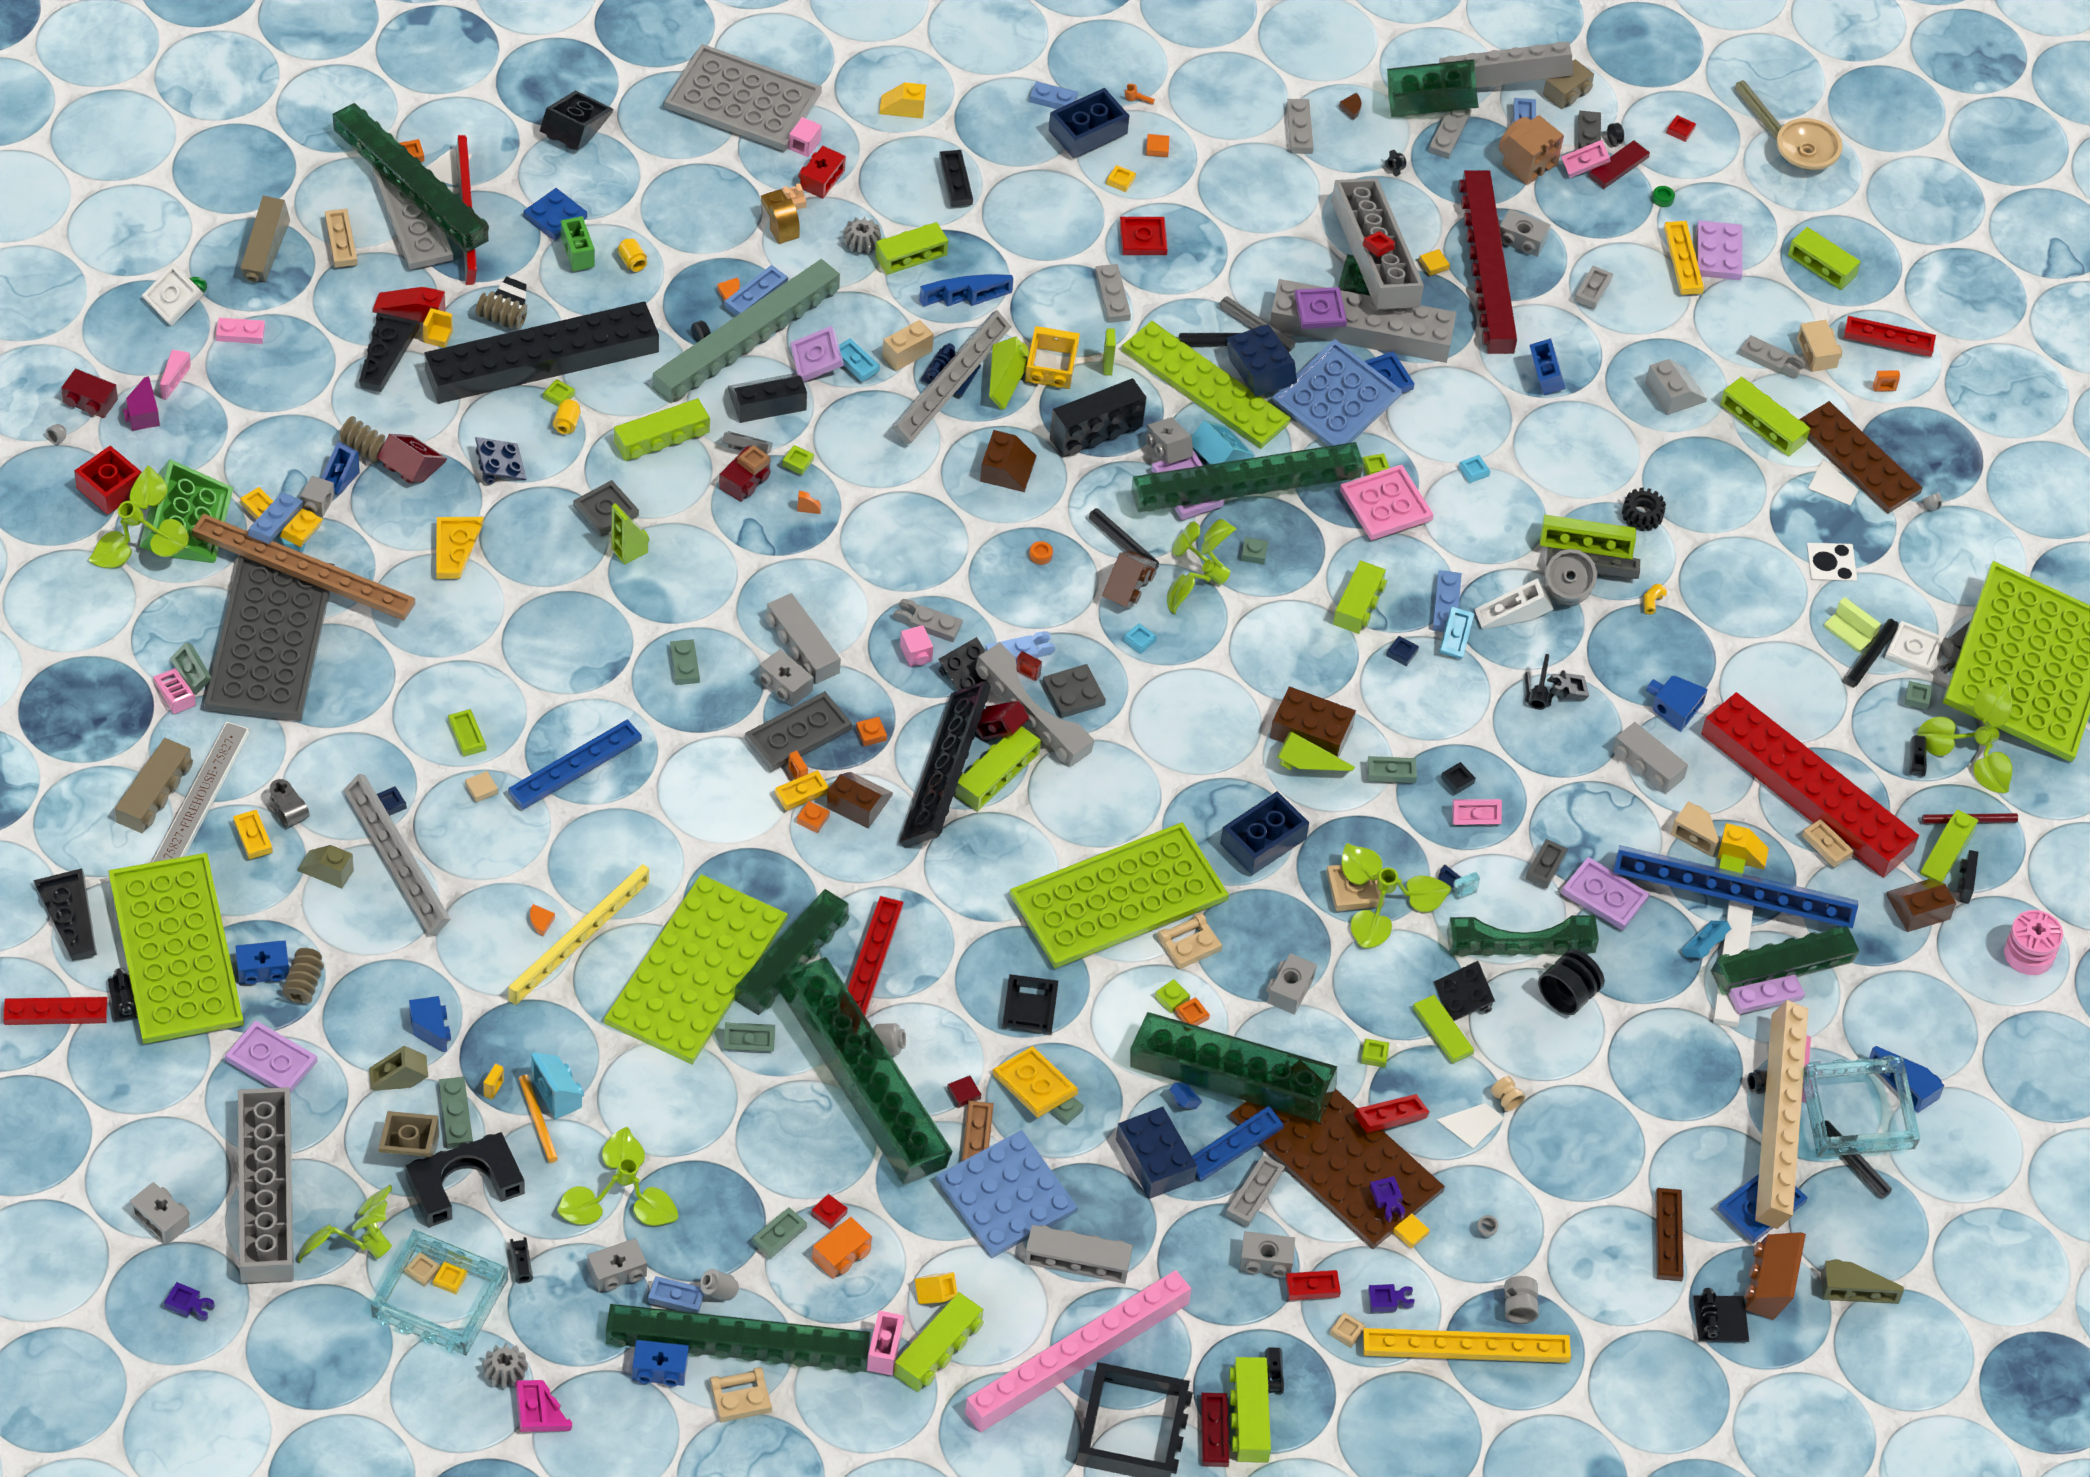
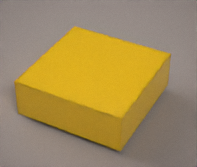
[1106,165,1136,192]
[1419,249,1450,276]
[483,1063,504,1100]
[1393,1214,1430,1249]
[433,1261,468,1295]

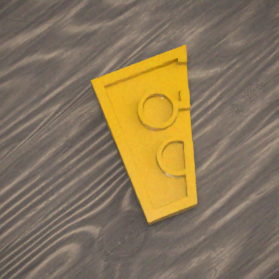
[436,517,484,579]

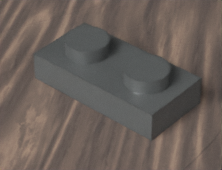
[722,431,773,453]
[1525,839,1568,889]

